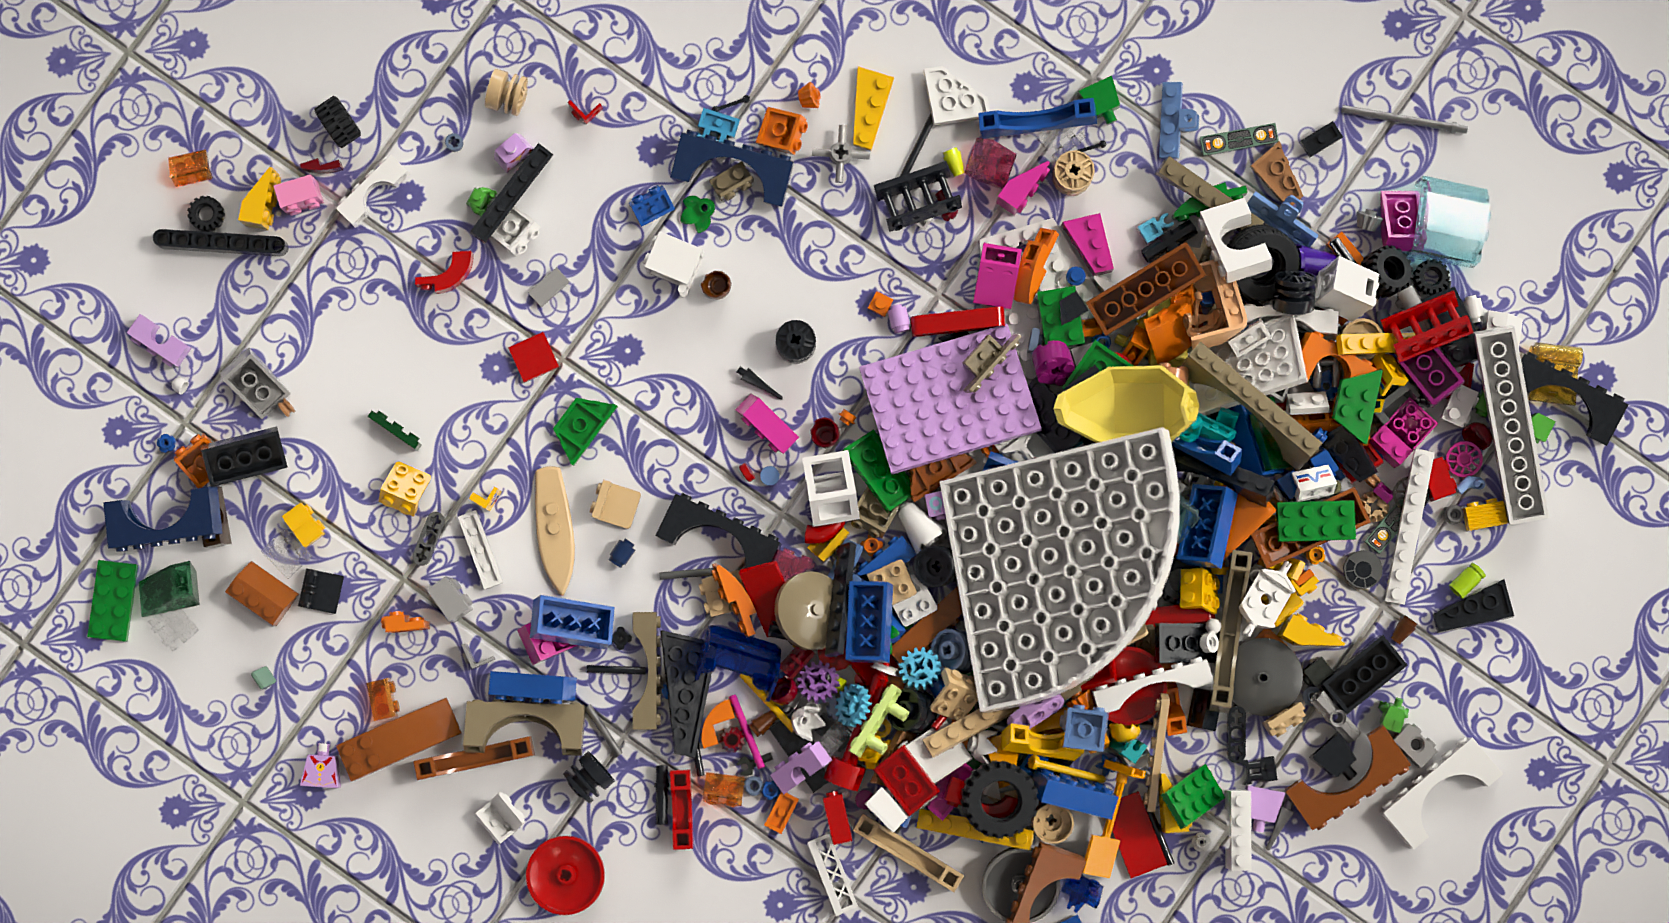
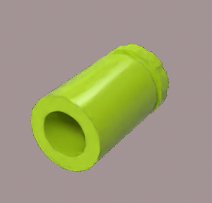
[1448,562,1486,599]

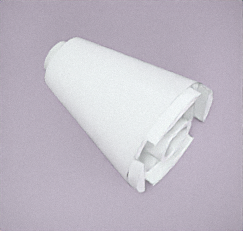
[898,502,949,554]

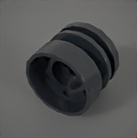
[1273,270,1316,315]
[776,320,816,364]
[913,546,957,587]
[563,751,615,804]

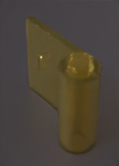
[1529,342,1583,406]

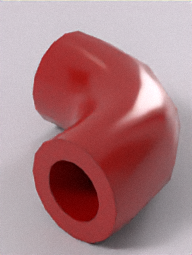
[805,521,846,544]

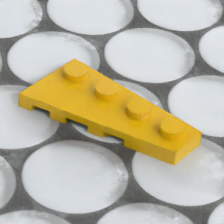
[853,66,894,151]

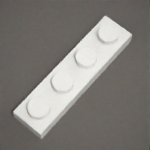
[458,510,503,590]

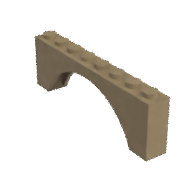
[1182,342,1322,471]
[1209,550,1253,714]

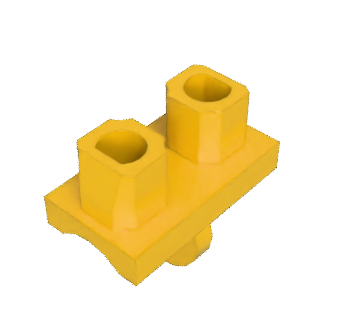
[858,735,891,769]

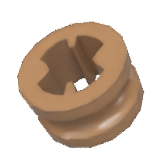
[277,398,296,417]
[1364,474,1381,488]

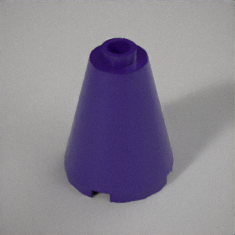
[1295,244,1338,276]

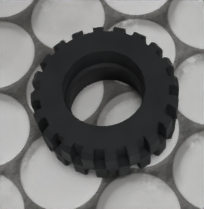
[961,760,1039,839]

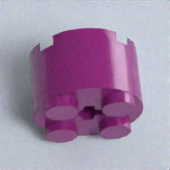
[1032,340,1075,386]

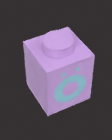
[925,491,946,521]

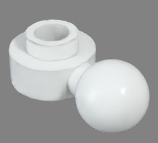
[1200,618,1221,653]

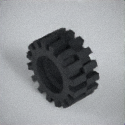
[187,195,225,232]
[1413,259,1450,295]

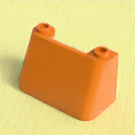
[1224,488,1277,560]

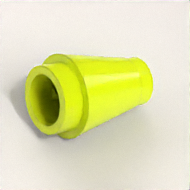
[943,147,965,177]

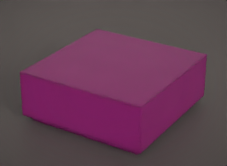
[1373,481,1394,504]

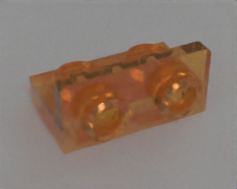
[168,149,213,187]
[703,772,745,807]

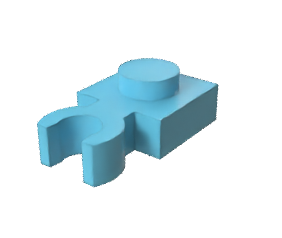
[1137,213,1174,244]

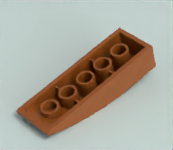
[1085,242,1206,336]
[1251,487,1371,569]
[336,698,462,782]

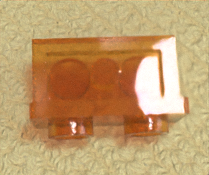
[366,678,400,721]

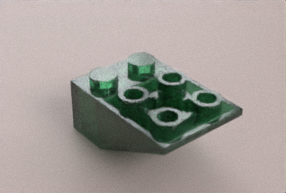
[139,561,200,617]

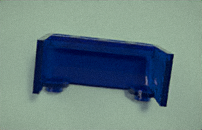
[694,625,781,702]

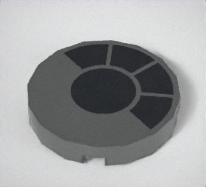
[1343,550,1383,589]

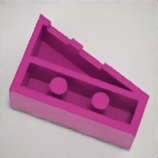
[1061,213,1114,277]
[735,394,799,454]

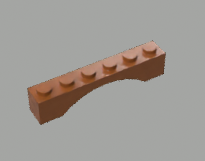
[414,736,535,780]

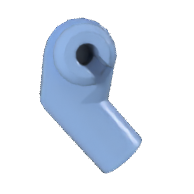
[1456,476,1485,495]

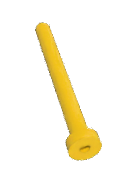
[1028,755,1106,783]

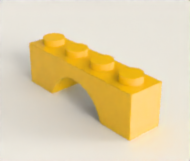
[1002,723,1084,761]

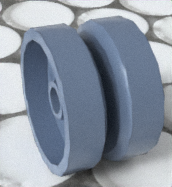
[931,629,973,673]

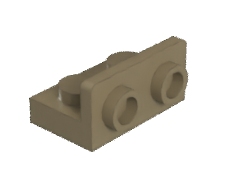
[709,161,754,201]

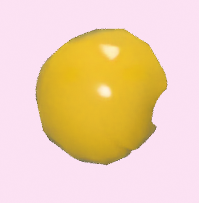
[1109,723,1141,743]

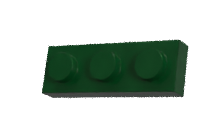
[367,410,422,451]

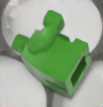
[466,187,498,217]
[1378,697,1409,733]

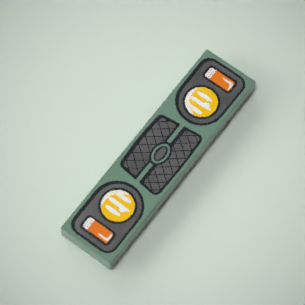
[1199,123,1279,156]
[1364,493,1429,554]

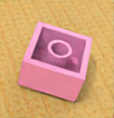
[274,174,324,215]

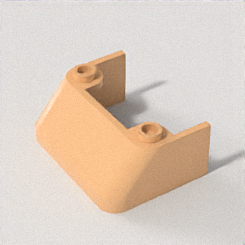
[1191,260,1247,351]

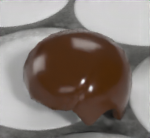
[701,271,732,300]

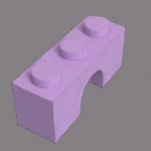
[127,314,192,367]
[770,741,832,794]

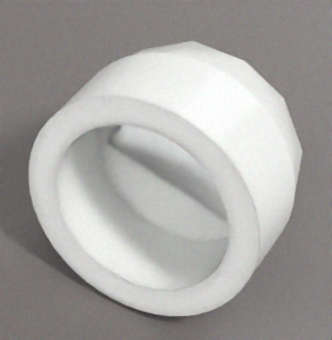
[171,378,189,394]

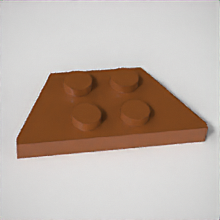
[910,453,977,502]

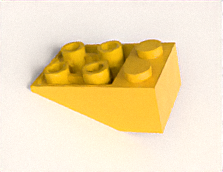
[238,167,281,230]
[1277,613,1345,647]

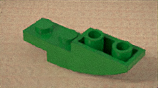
[1172,182,1248,222]

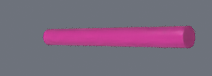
[729,694,765,769]

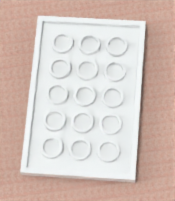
[1188,314,1308,416]

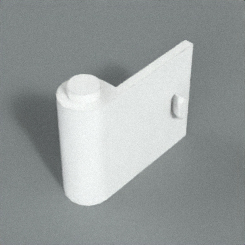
[897,720,972,784]

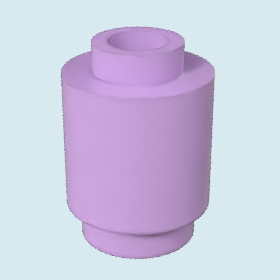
[887,304,910,333]

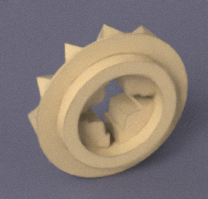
[1360,491,1389,522]

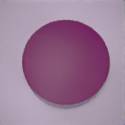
[855,790,873,810]

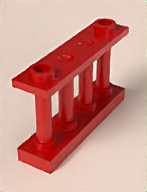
[1380,290,1473,363]

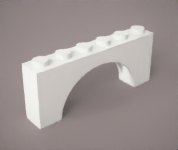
[1380,737,1503,849]

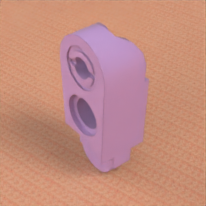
[1007,694,1064,729]

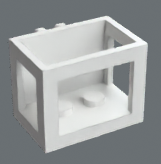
[802,450,860,527]

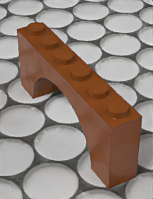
[1285,724,1411,830]
[1005,841,1086,923]

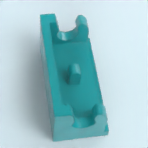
[1109,738,1148,764]

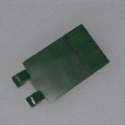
[1249,397,1292,472]

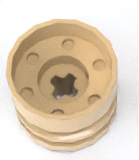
[485,69,528,116]
[1052,150,1095,196]
[1030,801,1074,844]

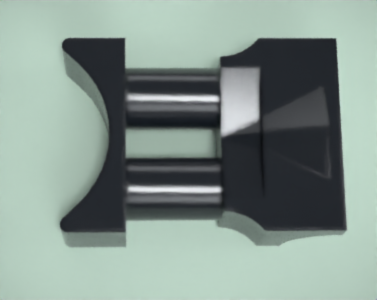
[1240,756,1278,785]

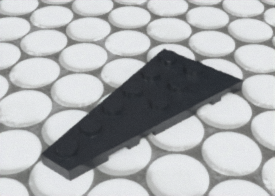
[660,630,718,758]

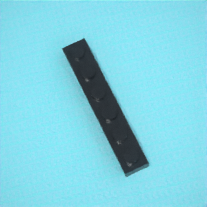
[469,143,554,244]
[825,542,857,658]

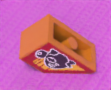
[1120,326,1151,366]

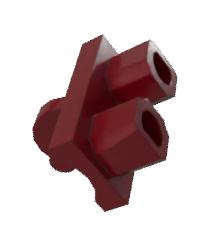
[778,647,816,679]

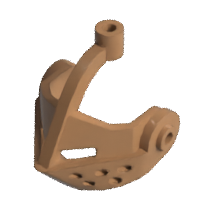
[1183,292,1225,337]

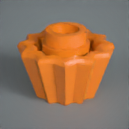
[798,82,821,108]
[1066,690,1094,710]

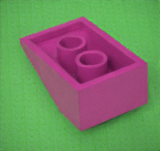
[1380,191,1427,251]

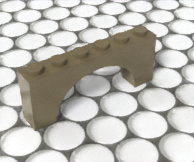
[463,699,585,756]

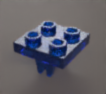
[1061,874,1103,913]

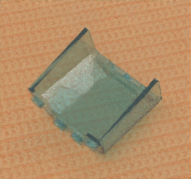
[1406,176,1491,268]

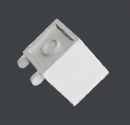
[643,232,704,297]
[1314,256,1379,322]

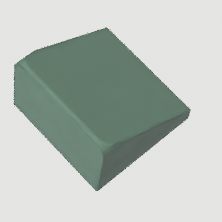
[251,666,276,689]

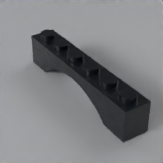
[1172,446,1274,507]

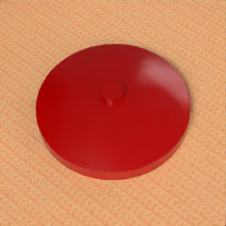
[1089,647,1167,725]
[526,836,605,915]

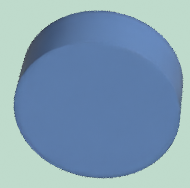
[760,466,780,486]

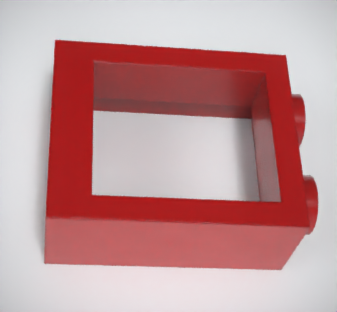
[823,790,853,845]

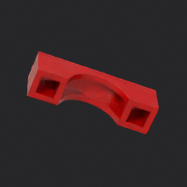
[670,769,694,850]
[943,776,1018,818]

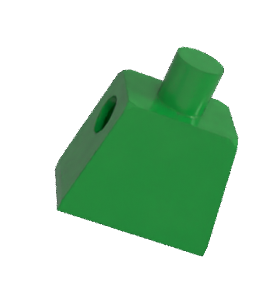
[1077,75,1120,125]

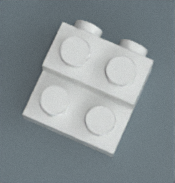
[491,206,541,256]

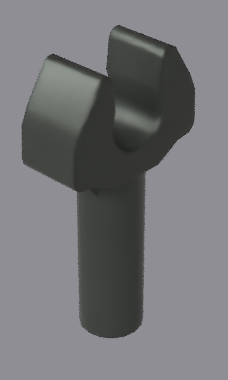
[736,752,773,776]

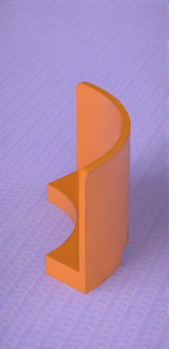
[1144,283,1203,364]

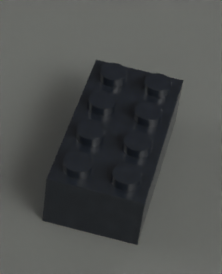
[200,426,288,487]
[1319,635,1408,714]

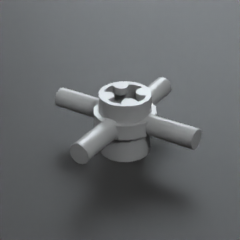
[812,125,870,183]

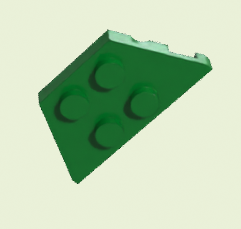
[1332,370,1383,444]
[553,398,618,466]

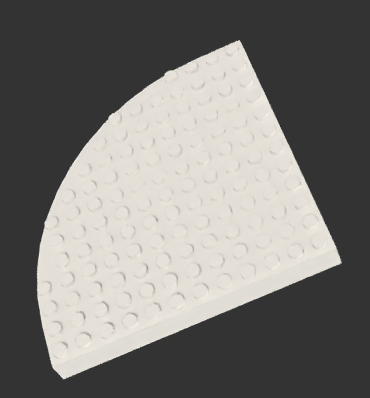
[940,427,1179,713]

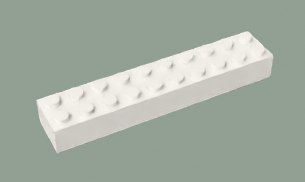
[1473,325,1549,525]

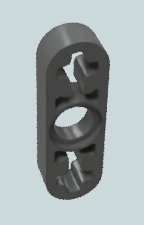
[412,512,445,566]

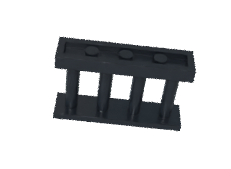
[873,161,962,232]

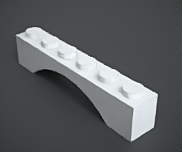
[1244,304,1339,340]
[1092,657,1214,712]

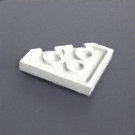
[923,66,990,125]

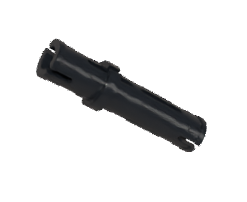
[654,765,670,825]

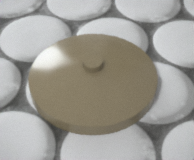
[775,572,834,650]

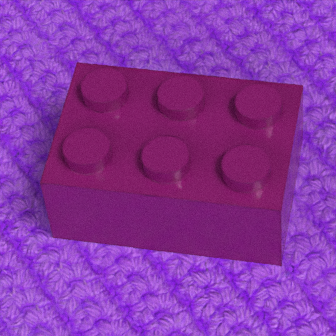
[1396,347,1465,408]

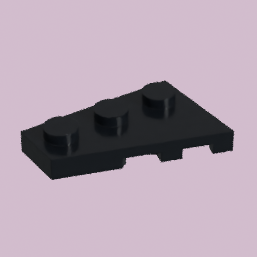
[1321,425,1378,482]

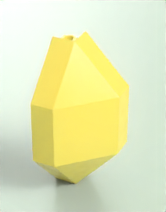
[1053,366,1199,443]

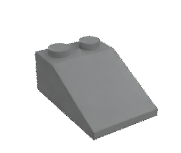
[220,348,291,419]

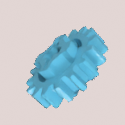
[899,647,941,690]
[835,684,872,727]

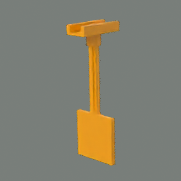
[1082,759,1146,878]

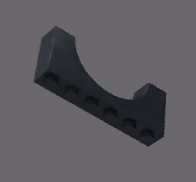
[1520,351,1629,446]
[655,493,782,568]

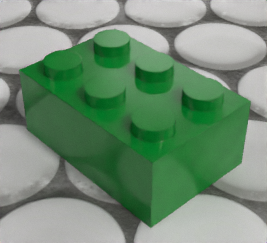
[1035,286,1085,348]

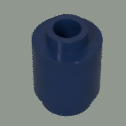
[608,538,636,568]

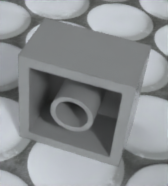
[427,576,473,623]

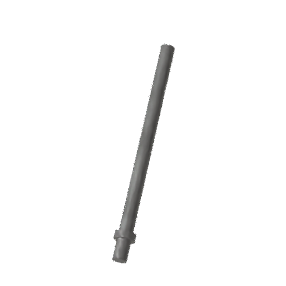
[1341,105,1468,134]

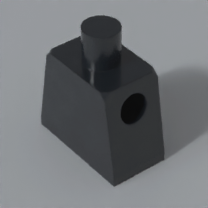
[1309,733,1357,781]

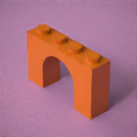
[1300,331,1377,402]

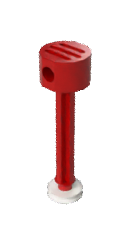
[823,663,898,791]

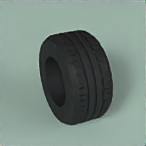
[1227,224,1300,302]

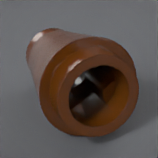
[1391,615,1417,645]
[748,710,778,737]

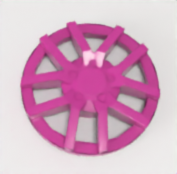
[1446,441,1483,477]

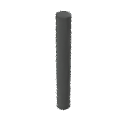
[659,568,713,580]

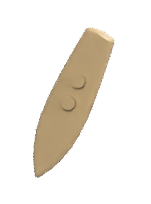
[535,466,575,596]

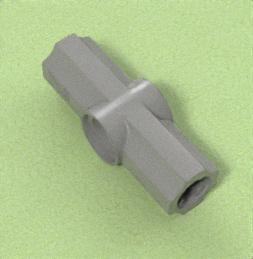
[1309,690,1361,743]

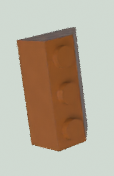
[225,561,299,626]

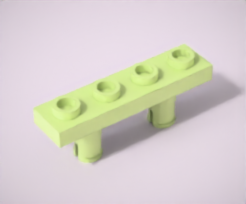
[849,684,909,757]

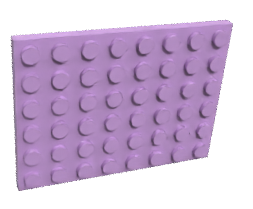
[859,324,1042,474]

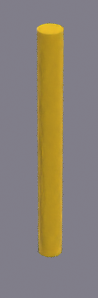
[739,671,794,732]

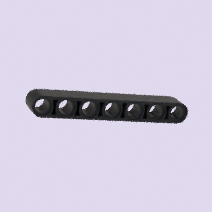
[152,229,289,256]

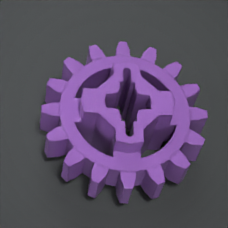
[797,661,840,704]

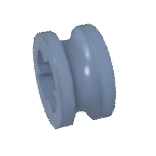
[445,133,463,152]

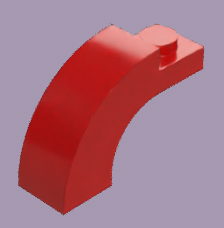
[415,251,474,294]

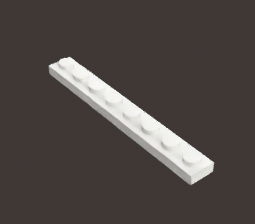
[1384,448,1435,605]

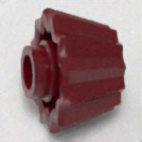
[719,726,745,753]

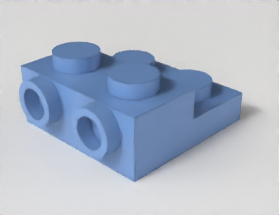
[1063,704,1109,752]

